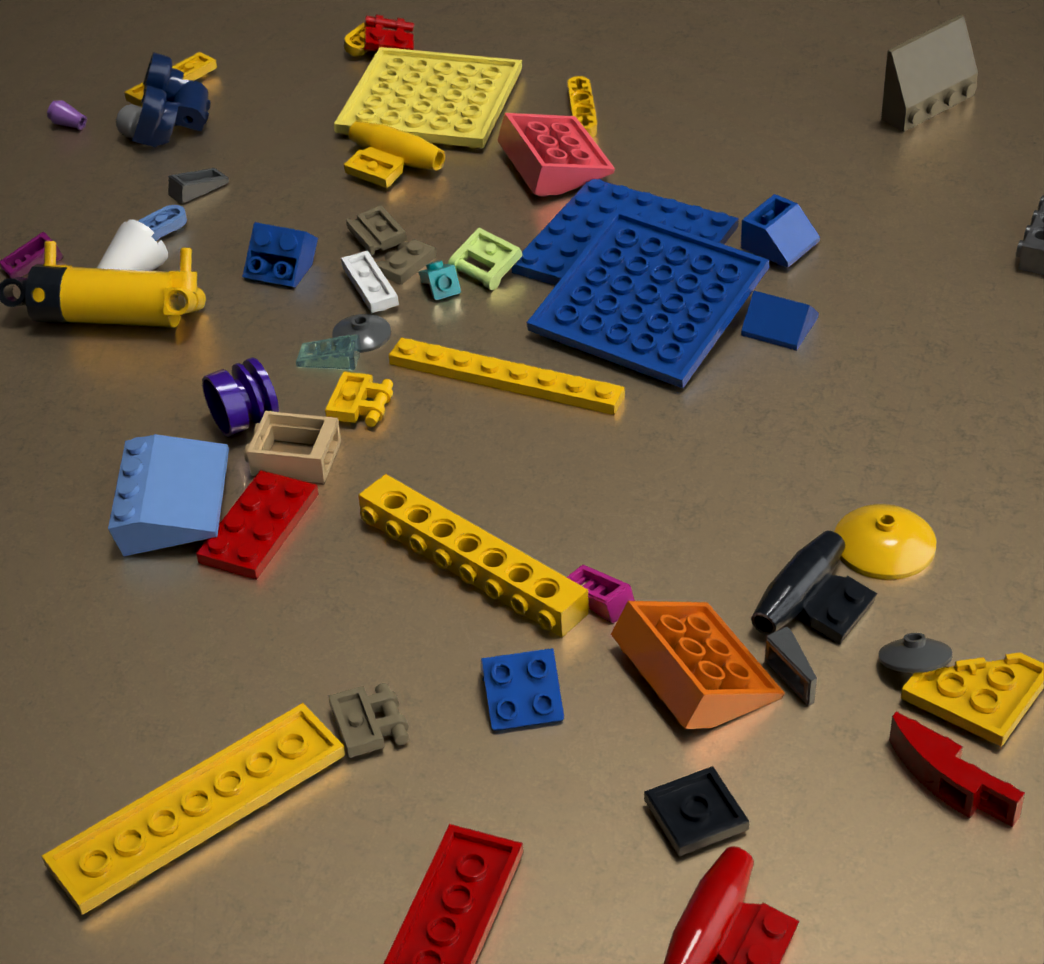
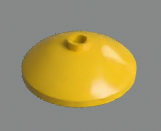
[834,504,936,580]

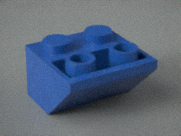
[741,194,820,268]
[242,222,318,288]

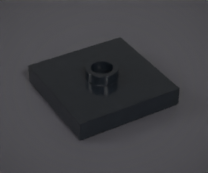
[644,766,749,857]

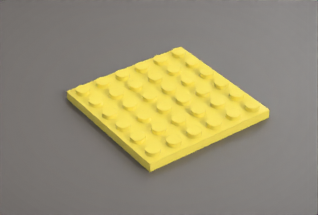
[334,47,522,149]

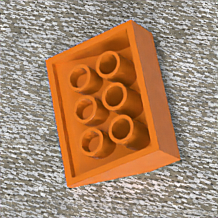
[611,601,785,729]

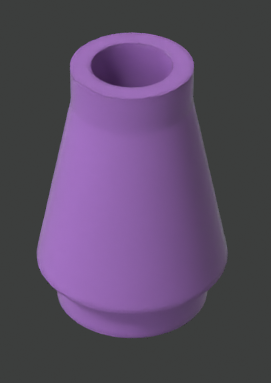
[47,100,87,130]

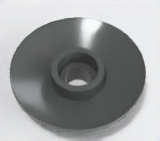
[332,314,391,353]
[879,633,952,673]

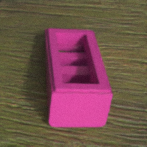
[567,565,635,623]

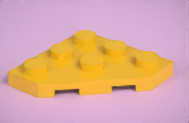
[901,652,1044,747]

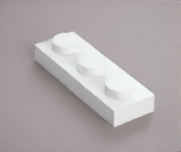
[341,251,399,313]

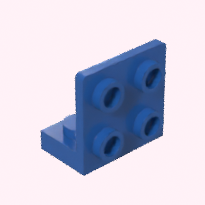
[480,648,564,731]

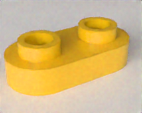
[344,22,373,56]

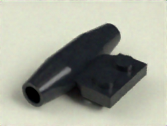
[751,531,877,644]

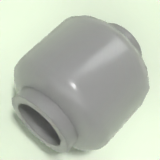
[116,104,142,139]

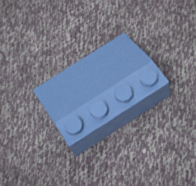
[108,434,229,556]

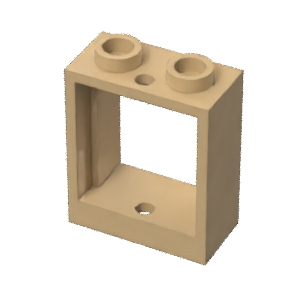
[244,411,341,483]

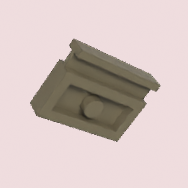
[346,205,407,256]

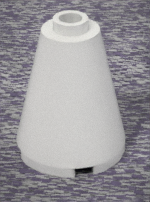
[97,219,168,271]

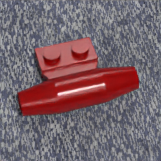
[663,846,800,964]

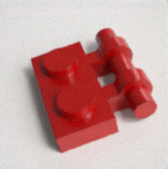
[364,15,414,51]

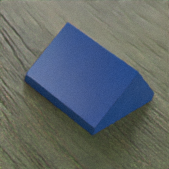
[741,291,819,350]

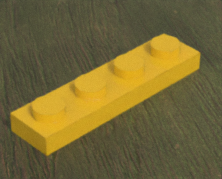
[124,52,217,107]

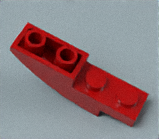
[889,711,1025,827]

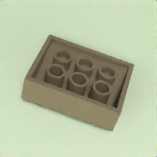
[881,15,978,132]

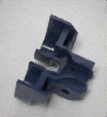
[132,52,211,147]

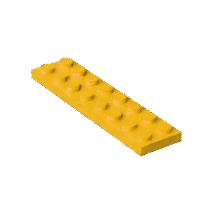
[42,703,346,915]

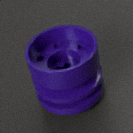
[202,357,279,437]

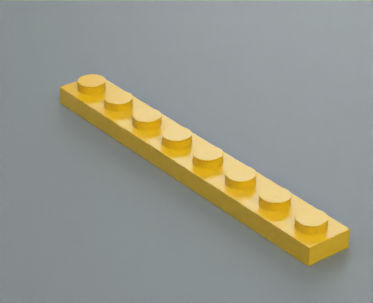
[389,337,625,415]

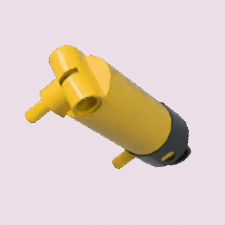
[0,241,206,328]

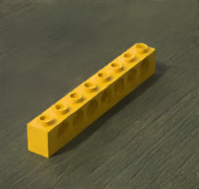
[358,474,589,638]

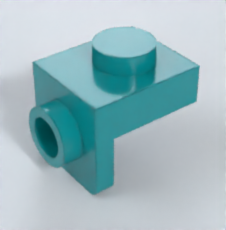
[419,260,461,300]

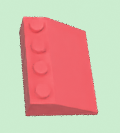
[497,113,615,197]

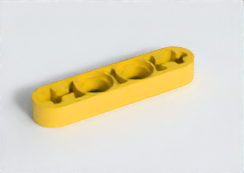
[567,76,597,138]

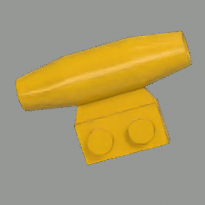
[344,121,445,188]

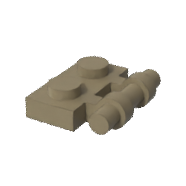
[328,683,409,758]

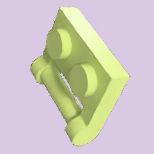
[448,228,523,291]

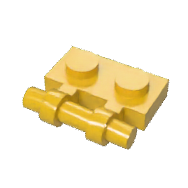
[325,371,394,427]

